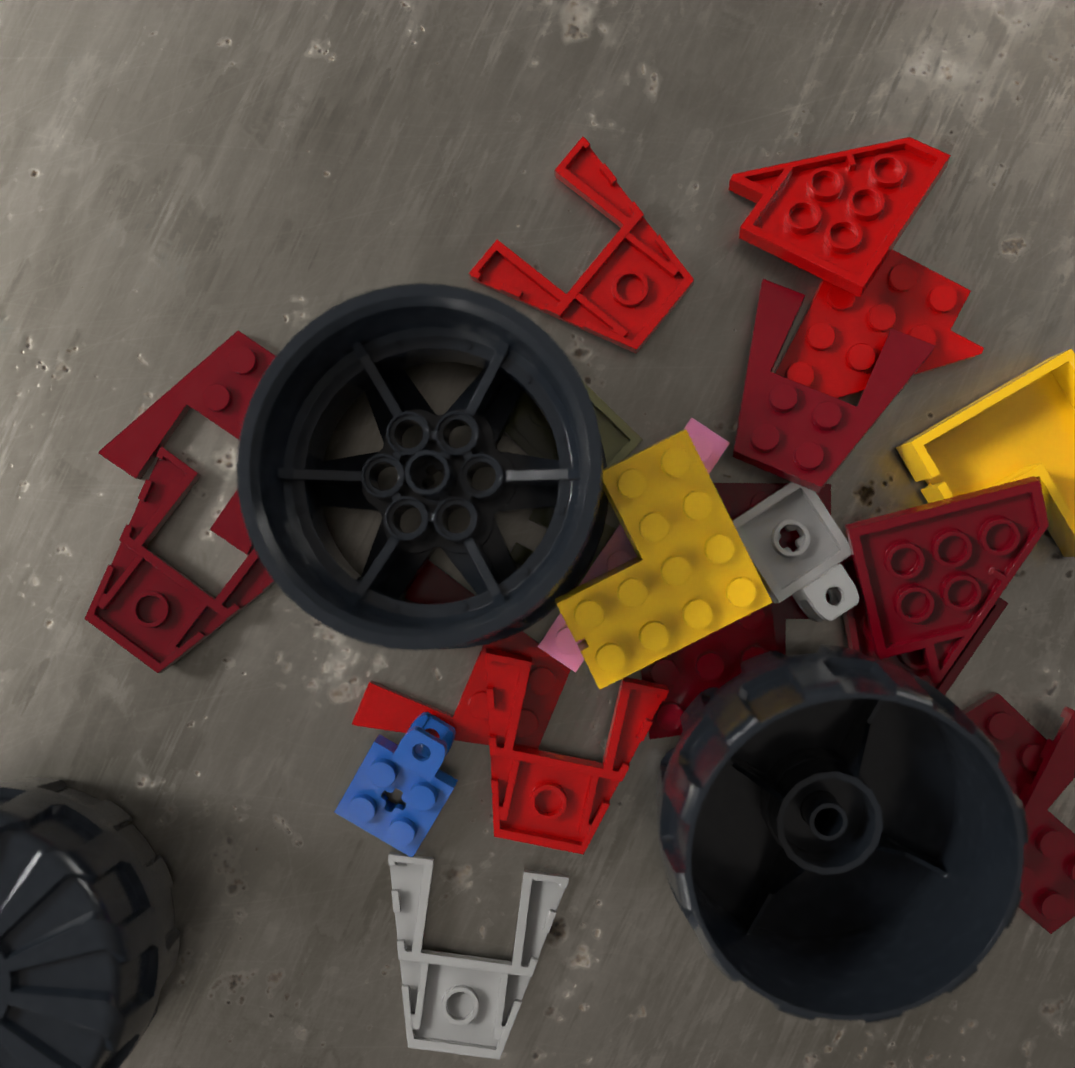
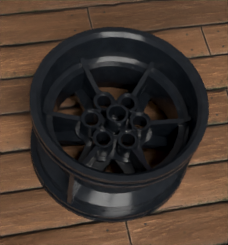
[237,283,608,650]

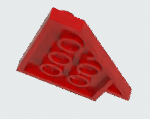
[774,249,984,399]

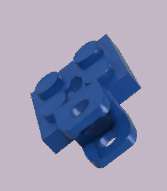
[334,712,458,857]

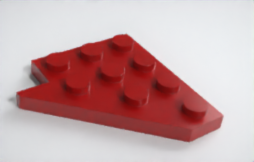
[729,137,951,297]

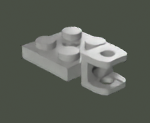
[732,482,859,622]

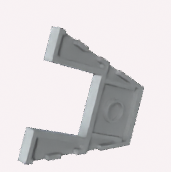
[388,852,569,1060]

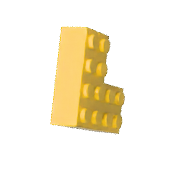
[895,348,1075,557]
[555,429,772,689]

